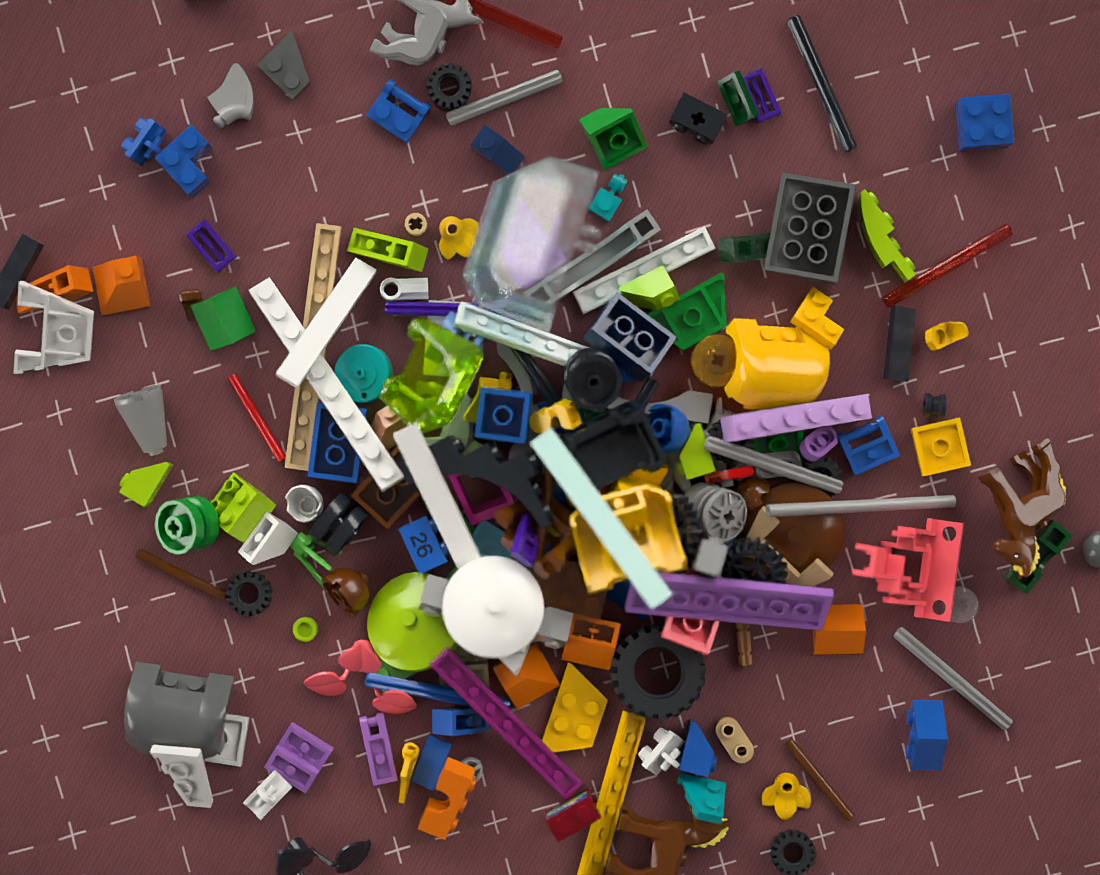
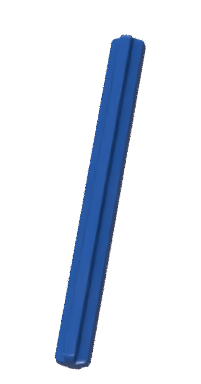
[365,673,510,708]

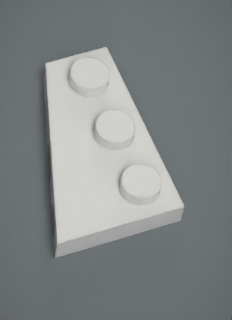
[150,745,213,808]

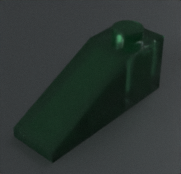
[717,232,771,262]

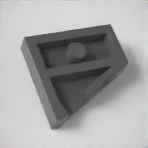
[258,32,310,101]

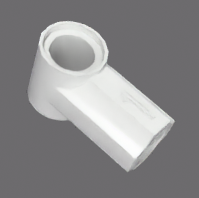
[380,278,429,302]

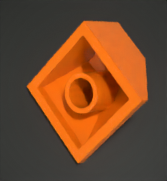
[92,256,151,316]
[493,642,560,710]

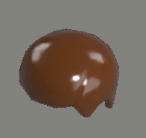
[735,476,770,514]

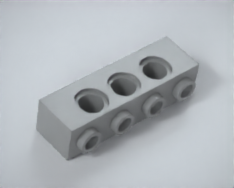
[694,537,728,578]

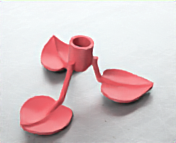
[304,640,417,714]

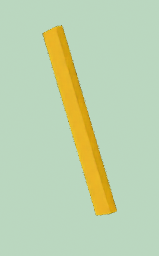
[577,710,646,875]

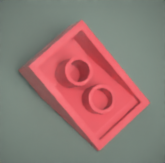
[661,570,720,655]

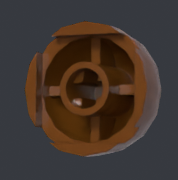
[322,567,370,617]

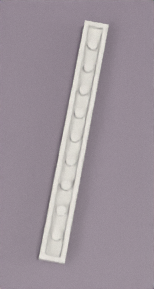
[249,277,404,492]

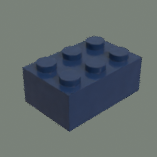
[583,292,676,383]

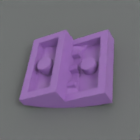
[264,722,334,794]

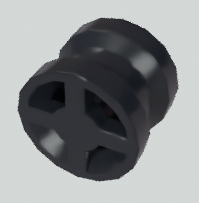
[922,393,947,419]

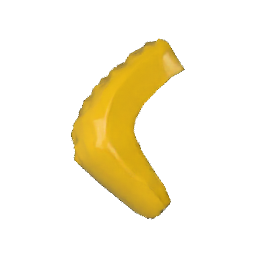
[925,322,968,351]

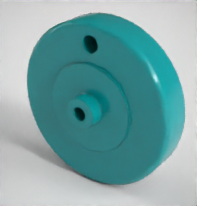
[334,344,393,404]

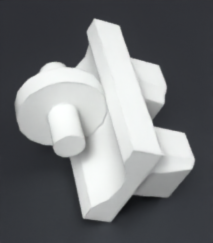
[638,728,685,776]
[243,770,292,820]

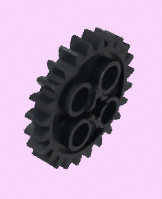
[669,494,702,574]

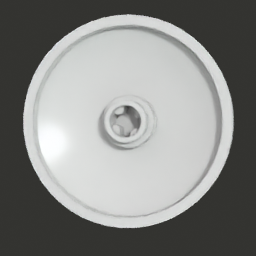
[442,556,544,658]

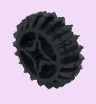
[722,537,788,585]

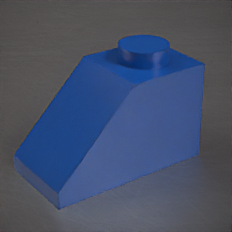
[432,707,489,736]
[678,719,717,777]

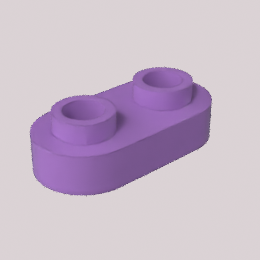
[799,426,838,462]

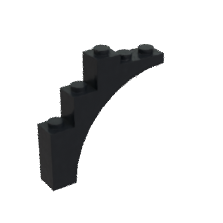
[397,435,555,529]

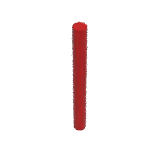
[227,373,286,462]

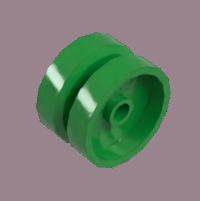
[155,495,219,555]

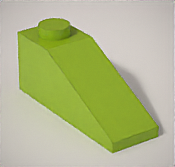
[347,228,429,272]

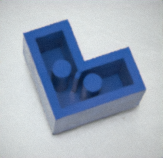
[155,124,212,198]
[905,700,948,771]

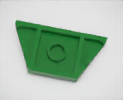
[647,272,727,351]

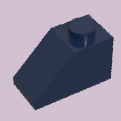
[470,125,525,177]

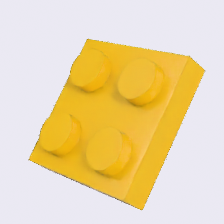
[911,417,971,477]

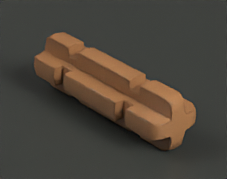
[736,622,752,666]

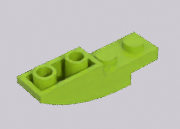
[858,189,916,282]

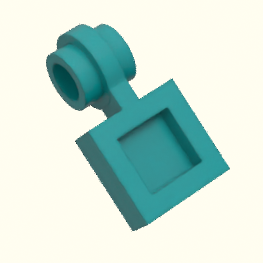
[588,173,628,222]

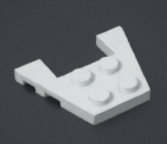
[13,281,94,374]

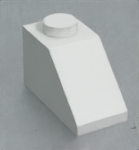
[238,511,298,565]

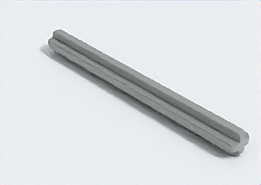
[704,436,843,494]
[893,627,1013,730]

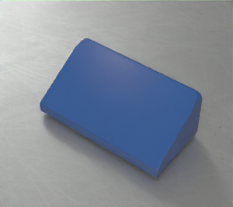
[411,734,452,791]

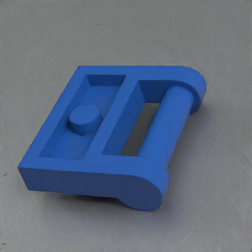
[366,79,431,144]
[837,415,900,476]

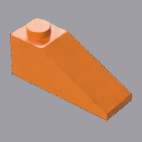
[15,265,94,314]

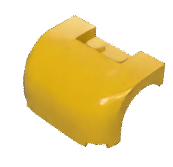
[724,318,830,410]
[571,485,687,594]

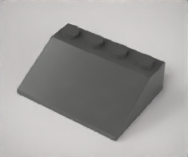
[764,172,856,286]

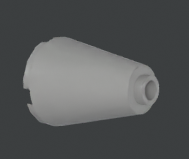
[114,385,167,456]

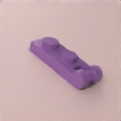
[359,712,398,786]

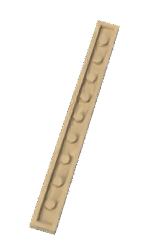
[284,223,342,471]

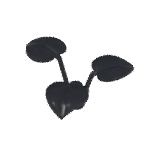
[276,837,371,875]

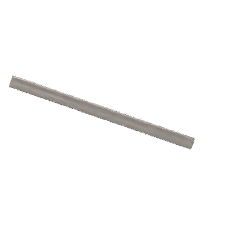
[766,495,956,517]

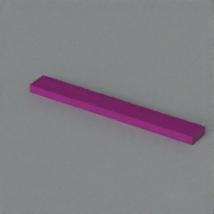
[429,646,584,800]

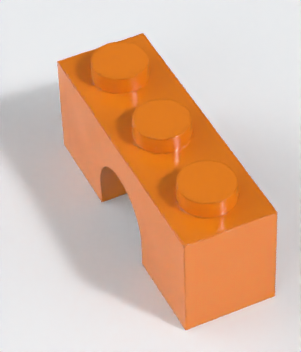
[418,757,477,840]

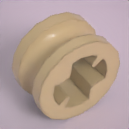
[405,213,427,236]

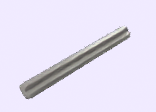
[446,70,562,126]

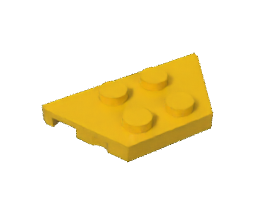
[542,662,608,752]

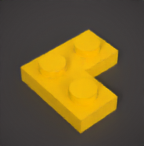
[790,287,844,350]

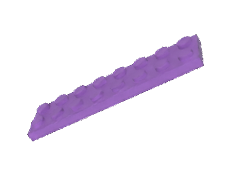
[625,572,834,630]

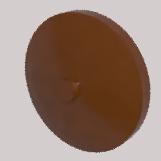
[745,481,845,573]

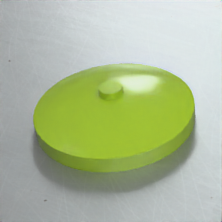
[367,572,457,672]

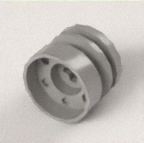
[684,482,747,542]

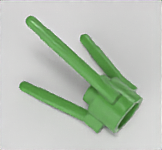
[290,532,342,590]

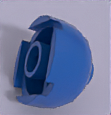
[648,404,690,454]

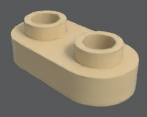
[715,717,754,763]

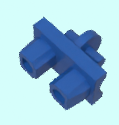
[121,118,166,166]

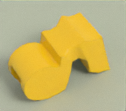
[529,398,582,434]

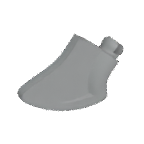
[207,63,254,129]

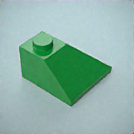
[579,108,648,170]

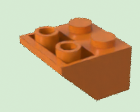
[561,613,621,670]

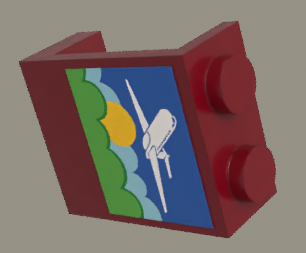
[546,787,602,842]

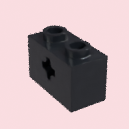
[669,92,728,145]

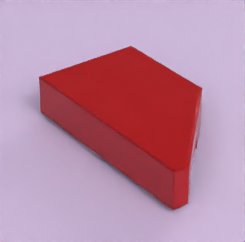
[704,465,754,484]

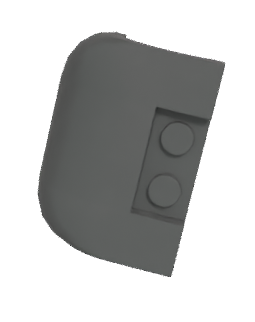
[124,662,234,761]

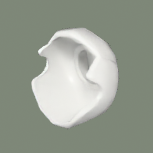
[285,485,324,523]

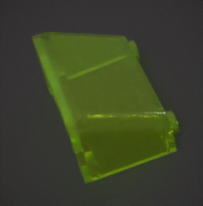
[379,318,484,433]

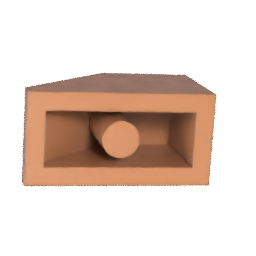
[370,399,414,451]

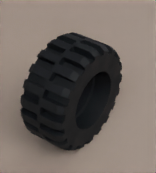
[610,623,706,720]

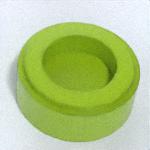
[293,617,318,642]

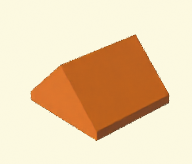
[813,604,866,654]

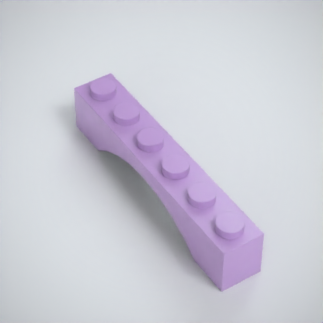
[720,394,872,442]

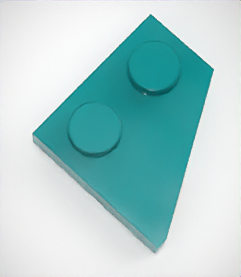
[677,773,726,824]

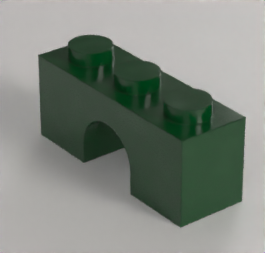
[1002,519,1073,594]

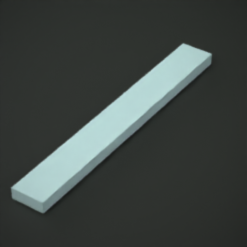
[530,428,672,609]

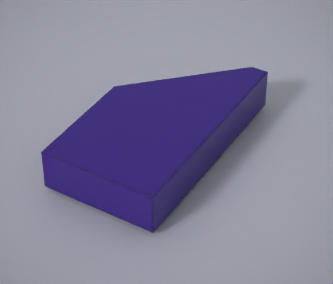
[510,514,539,567]

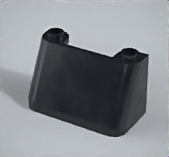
[557,401,667,506]

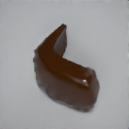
[179,289,203,321]

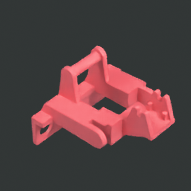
[852,518,964,622]

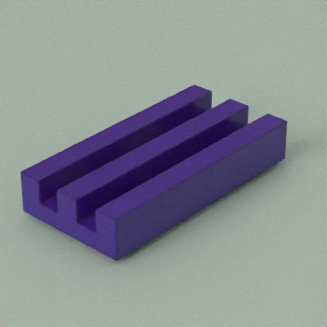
[742,68,782,124]
[186,219,237,273]

